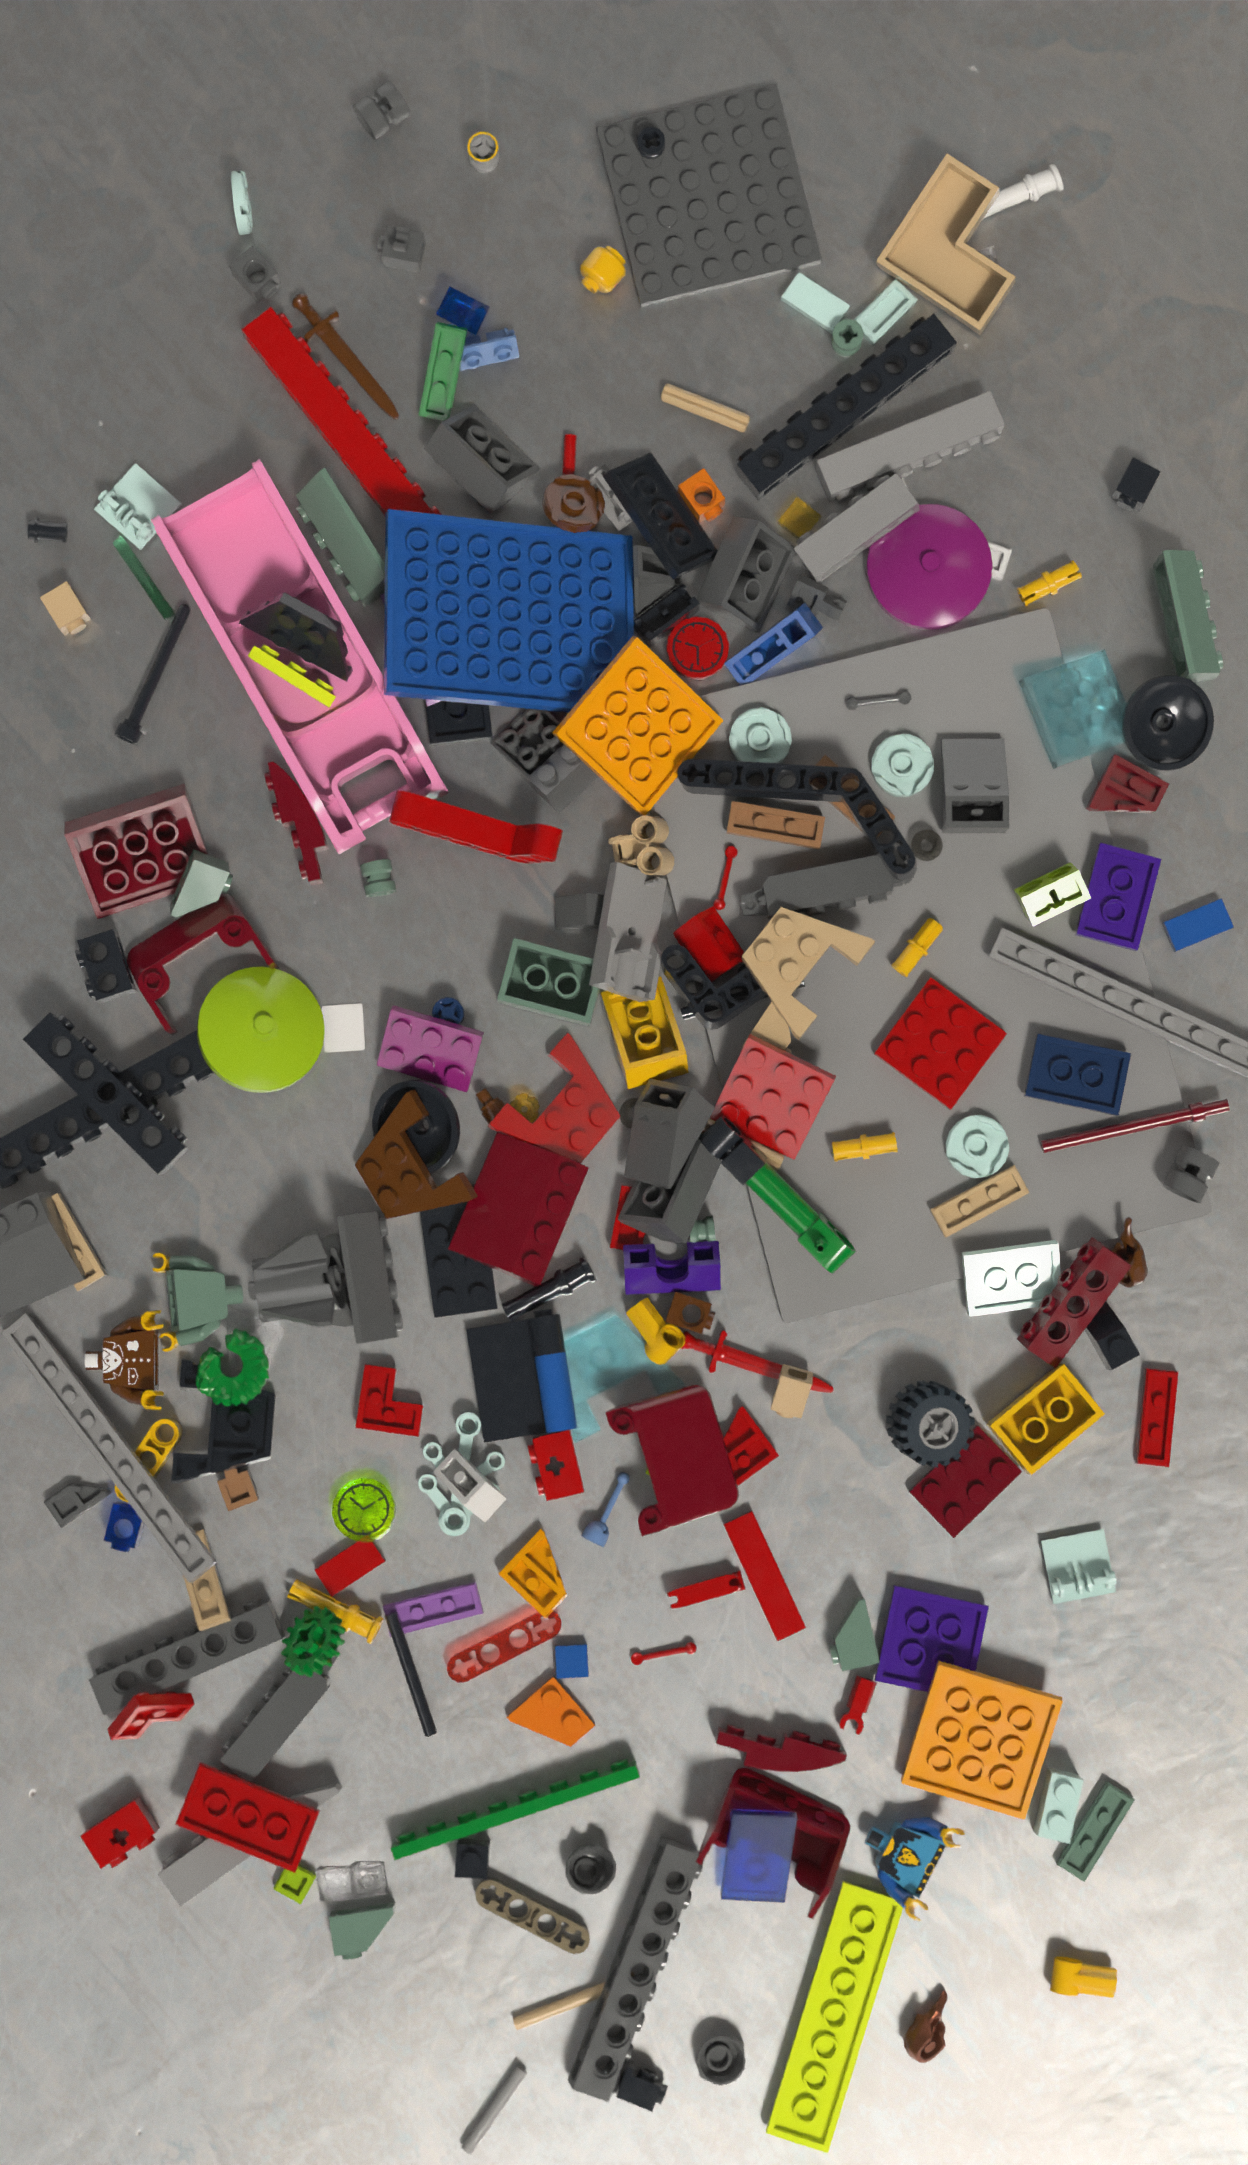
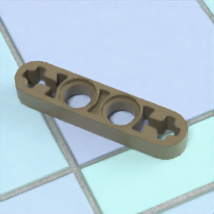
[475,1877,590,1954]

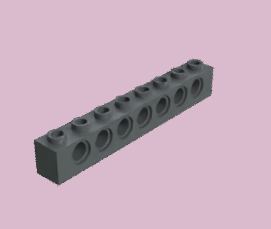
[568,1836,703,2102]

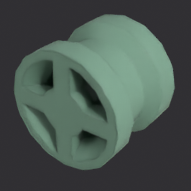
[831,319,864,357]
[689,1215,716,1242]

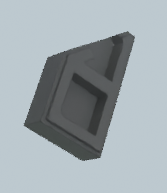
[44,1483,112,1528]

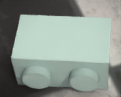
[1033,1767,1084,1844]

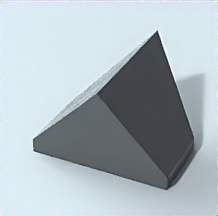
[633,545,682,618]

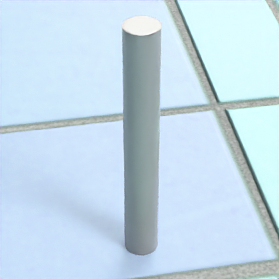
[461,2065,527,2154]

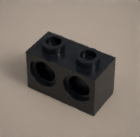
[75,929,137,1004]

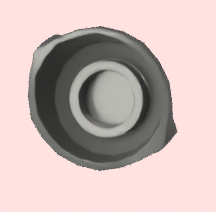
[697,2035,746,2085]

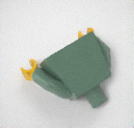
[152,1253,243,1352]

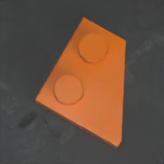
[507,1675,595,1747]

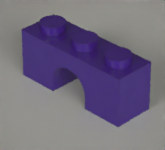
[623,1241,721,1295]

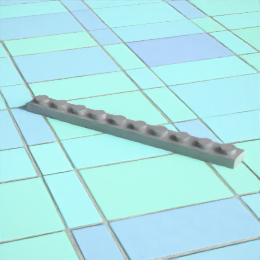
[988,928,1248,1078]
[2,1313,217,1583]

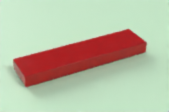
[723,1511,806,1642]

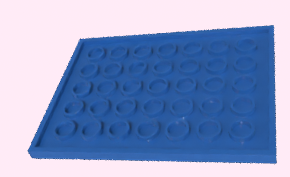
[384,509,634,712]

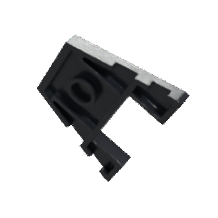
[171,1359,276,1484]

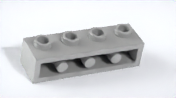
[793,473,920,583]

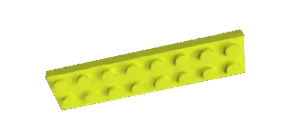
[765,1880,903,2153]

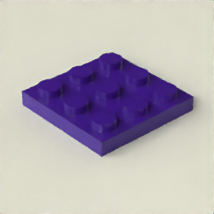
[874,1585,989,1692]

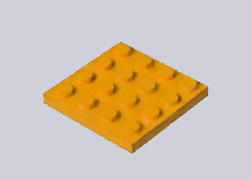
[552,636,724,816]
[901,1661,1063,1820]

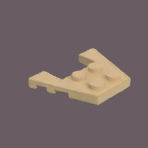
[741,907,876,1040]

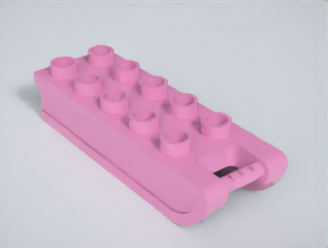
[151,459,449,854]

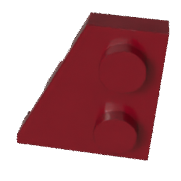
[1086,754,1169,813]

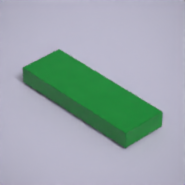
[419,322,468,421]

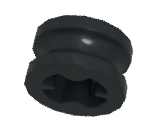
[637,127,665,159]

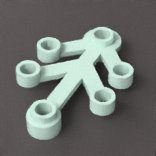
[418,1412,505,1536]

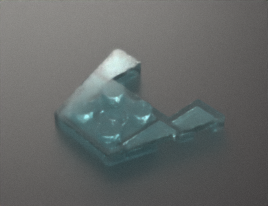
[564,1315,686,1443]

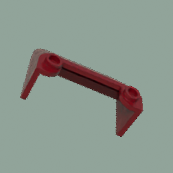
[605,1385,739,1536]

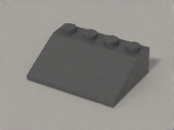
[0,1192,86,1317]

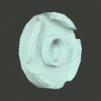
[231,170,253,235]
[729,707,792,764]
[871,734,934,797]
[945,1115,1009,1178]

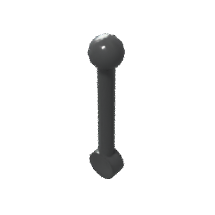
[846,691,912,710]

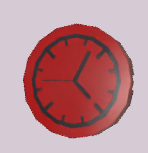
[667,616,729,680]

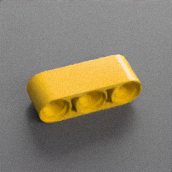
[115,1418,183,1502]

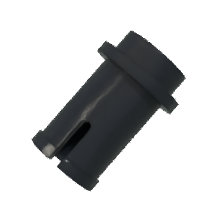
[28,517,68,543]

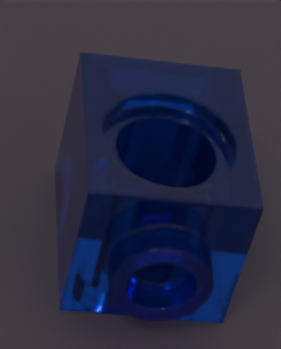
[436,286,490,335]
[103,1501,145,1552]

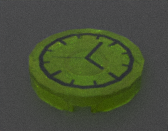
[332,1478,396,1543]

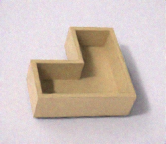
[876,153,1016,335]

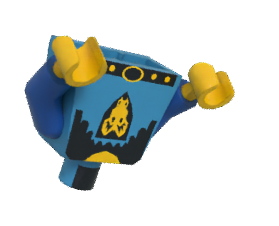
[864,1817,964,1921]

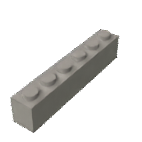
[815,391,1005,503]

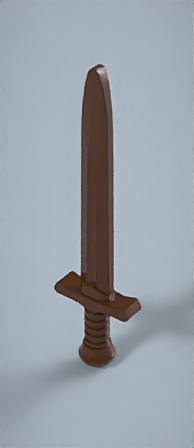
[292,293,399,420]

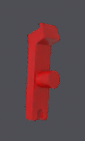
[667,1571,746,1609]

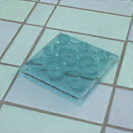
[1019,649,1126,769]

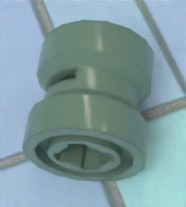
[360,859,396,897]

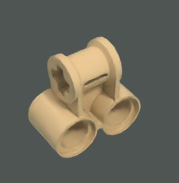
[608,816,674,876]

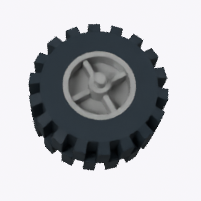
[886,1380,975,1467]

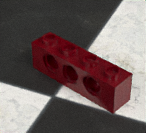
[1017,1237,1131,1369]

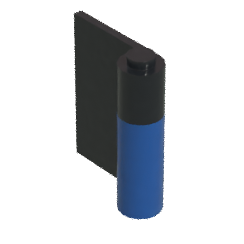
[466,1309,578,1443]

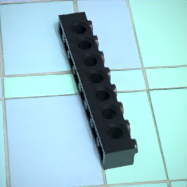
[736,314,957,501]
[0,1030,214,1190]

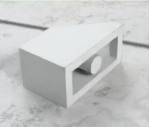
[433,1449,507,1522]

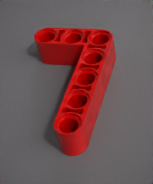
[389,790,563,864]

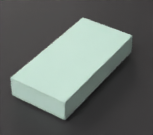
[781,272,850,334]
[854,278,918,346]

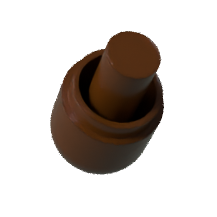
[476,1088,505,1124]

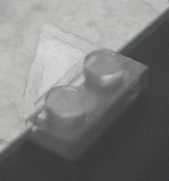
[226,1305,285,1377]

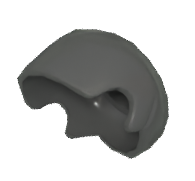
[565,1844,616,1895]

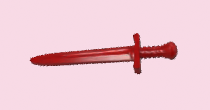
[681,1330,834,1393]

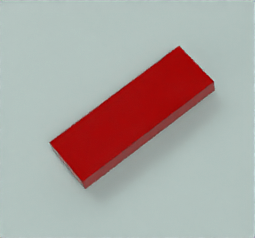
[1136,1368,1179,1467]

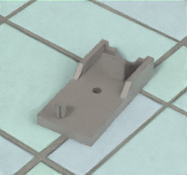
[589,862,667,1002]

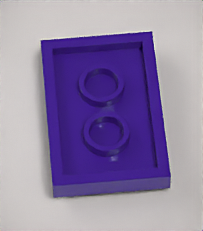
[1075,843,1162,951]

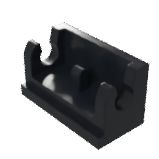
[633,584,700,648]

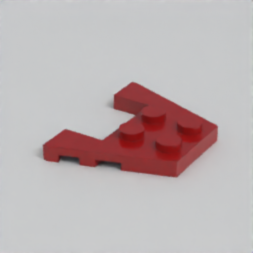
[488,1033,620,1164]

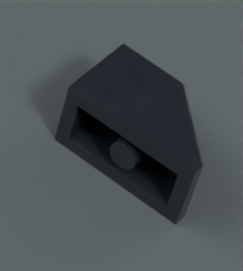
[1085,1301,1140,1370]

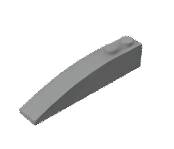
[158,1782,342,1906]

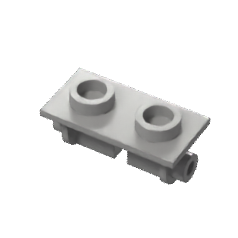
[586,464,633,531]

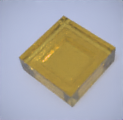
[778,497,822,539]

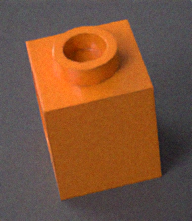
[678,468,725,523]

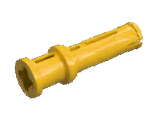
[287,1579,384,1644]

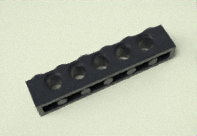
[23,1012,189,1176]

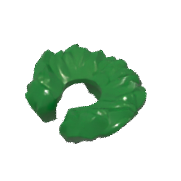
[195,1328,269,1406]

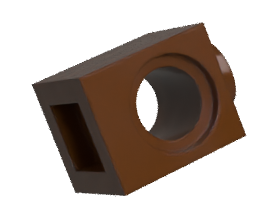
[665,1292,715,1334]

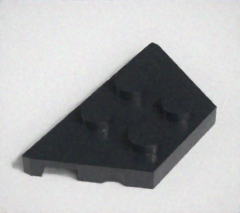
[239,592,353,682]

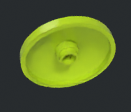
[197,967,325,1093]

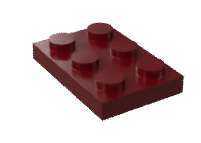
[908,1425,1022,1538]

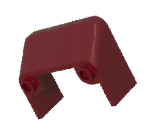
[127,894,279,1035]
[695,1768,851,1919]

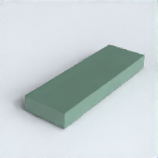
[1056,1781,1135,1882]

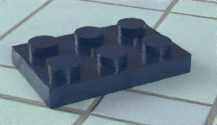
[1024,1034,1131,1116]

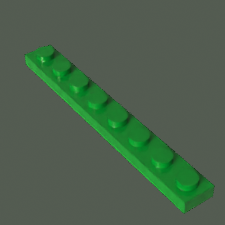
[391,1759,640,1861]

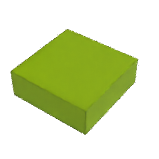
[273,1864,317,1905]

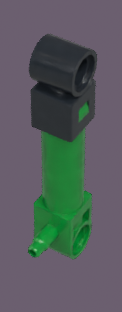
[699,1115,856,1274]

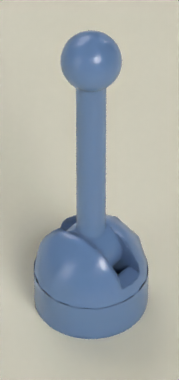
[581,1472,630,1548]

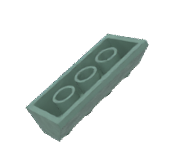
[295,468,385,607]
[1152,550,1223,683]

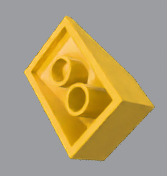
[601,977,689,1089]

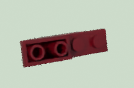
[264,761,329,886]
[715,1724,847,1772]

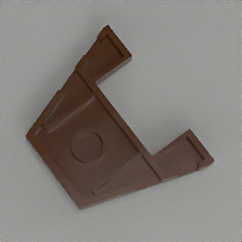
[355,1090,478,1219]

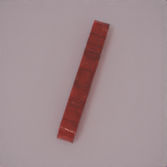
[447,1611,562,1683]

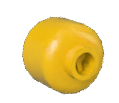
[580,246,626,293]

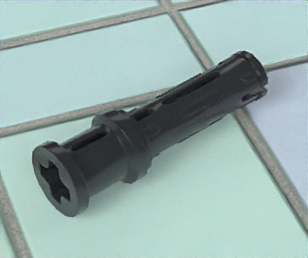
[501,1256,597,1322]

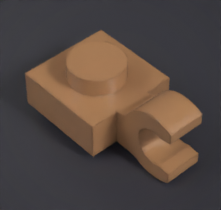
[217,1468,259,1511]

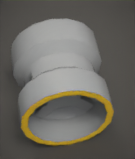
[467,132,499,173]

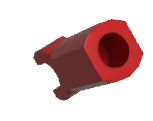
[839,1675,877,1735]

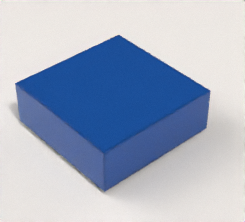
[555,1644,589,1679]

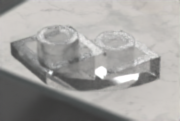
[315,1861,389,1902]

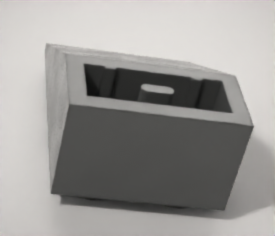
[490,709,599,813]
[941,739,1009,833]
[624,1079,715,1189]

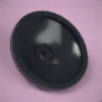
[1122,675,1214,770]
[372,1080,460,1173]

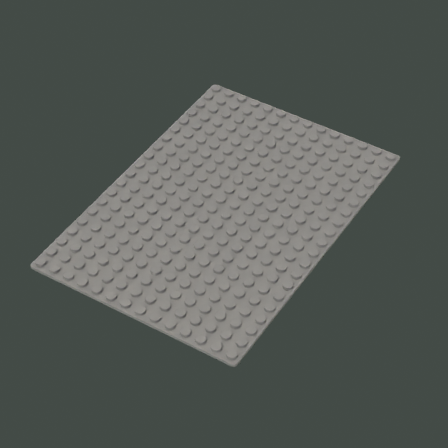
[650,608,1212,1323]

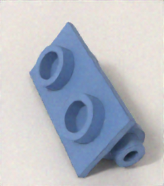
[460,328,520,371]

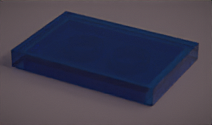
[720,1809,797,1903]

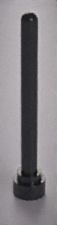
[114,604,191,745]

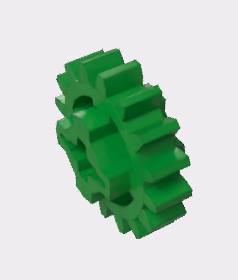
[281,1606,346,1678]

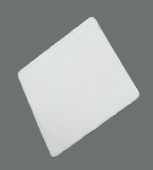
[322,1003,365,1053]

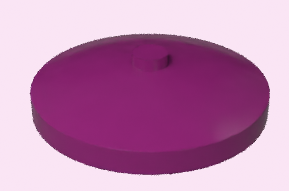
[867,504,992,630]

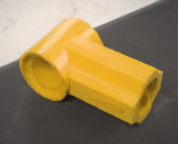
[626,1297,685,1365]
[1050,1956,1117,1998]

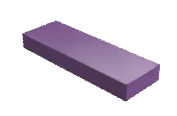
[383,1581,484,1637]

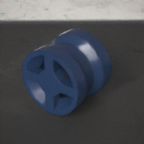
[432,997,465,1025]

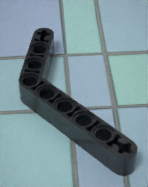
[677,759,917,881]

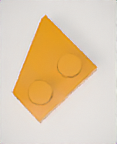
[498,1529,568,1619]

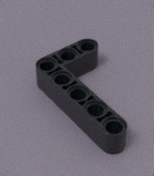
[661,944,827,1030]

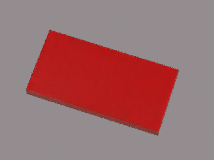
[175,1762,320,1873]

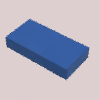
[1162,898,1234,952]

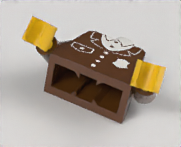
[85,1310,164,1410]

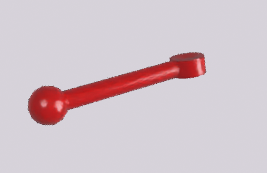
[713,846,738,910]
[631,1642,697,1665]

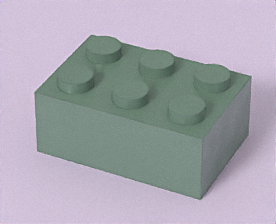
[497,938,600,1027]

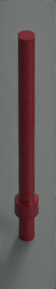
[1041,1099,1230,1153]

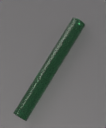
[113,537,175,620]

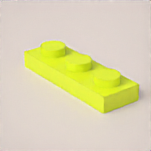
[248,644,336,708]

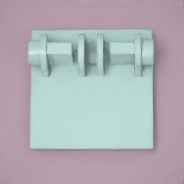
[94,463,182,550]
[1041,1529,1117,1604]

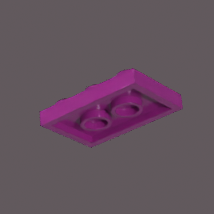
[377,1005,484,1092]

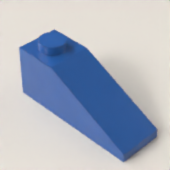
[724,602,823,685]

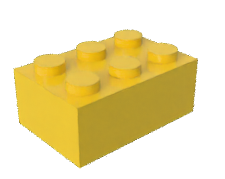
[986,1364,1105,1475]

